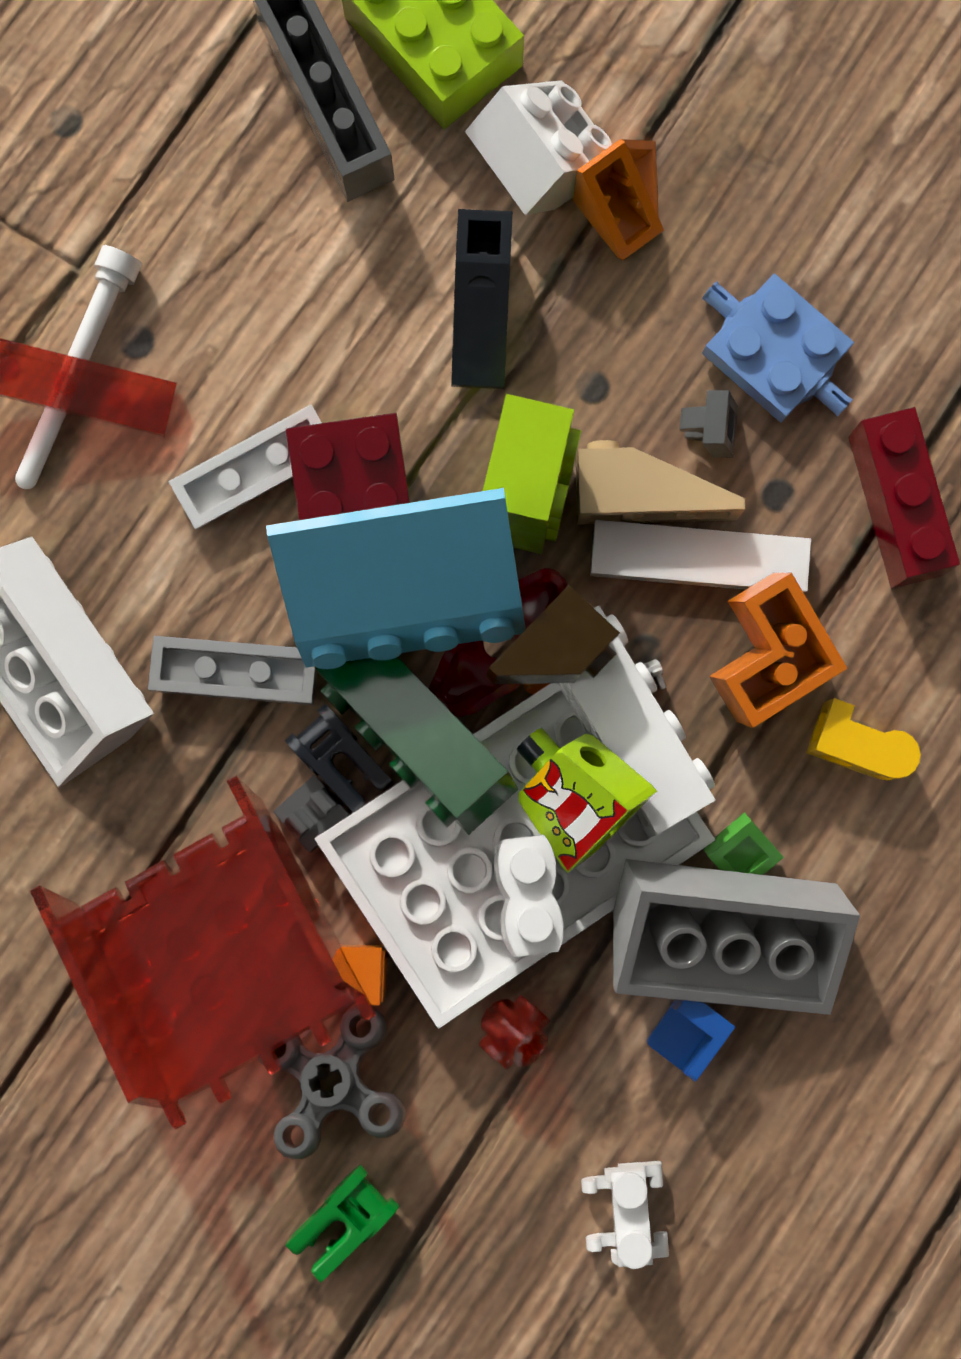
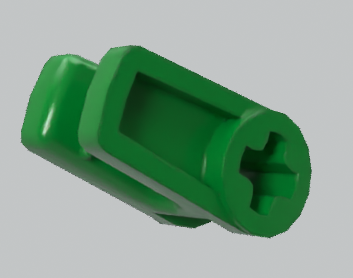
[285,1164,400,1283]

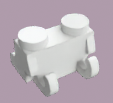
[581,1161,669,1269]

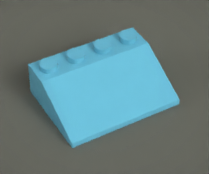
[266,488,526,669]

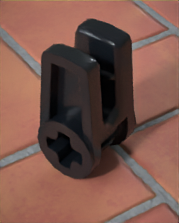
[285,703,393,813]

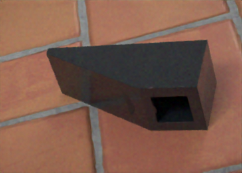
[451,209,513,389]

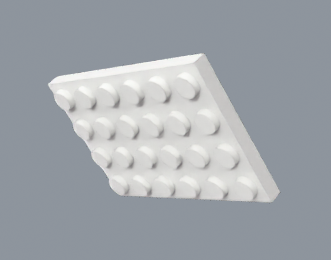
[314,683,715,1029]

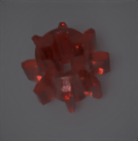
[478,995,550,1070]

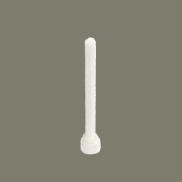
[15,245,142,489]

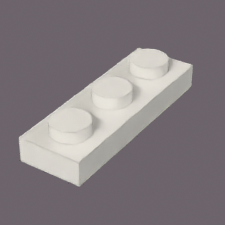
[168,404,322,529]

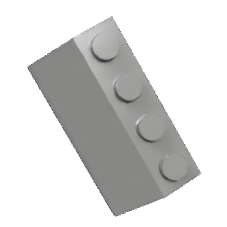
[613,859,860,1015]

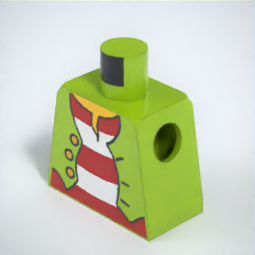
[516,727,657,873]

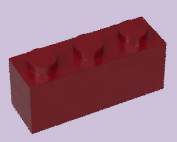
[848,407,960,589]

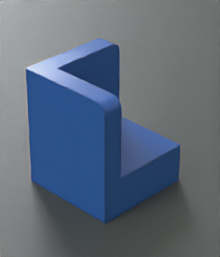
[646,999,735,1082]

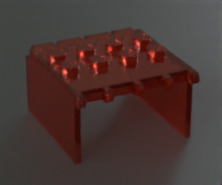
[30,775,376,1130]

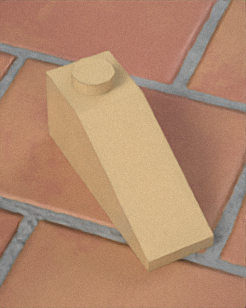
[575,440,745,525]

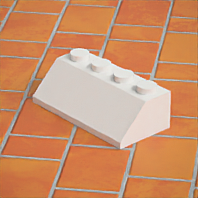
[0,537,154,787]

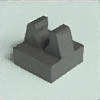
[679,390,738,458]
[273,775,350,853]

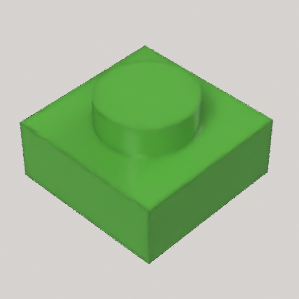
[703,812,784,875]

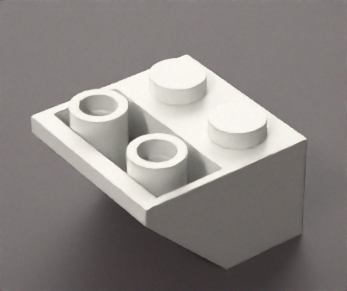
[465,80,612,215]

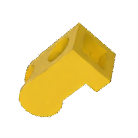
[806,698,921,781]

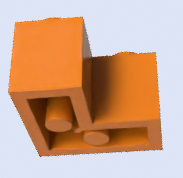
[709,572,848,728]

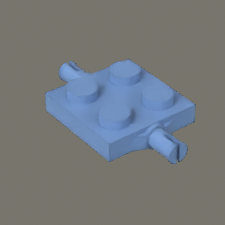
[702,273,855,423]

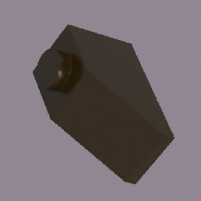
[486,585,620,684]

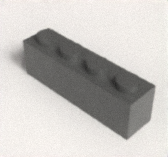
[253,0,395,202]

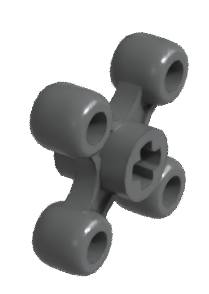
[256,1005,406,1160]

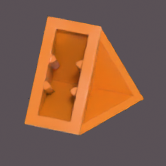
[573,139,664,261]

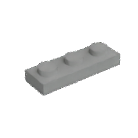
[148,636,317,706]

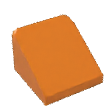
[341,945,387,1005]

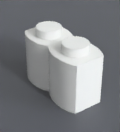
[494,835,563,957]

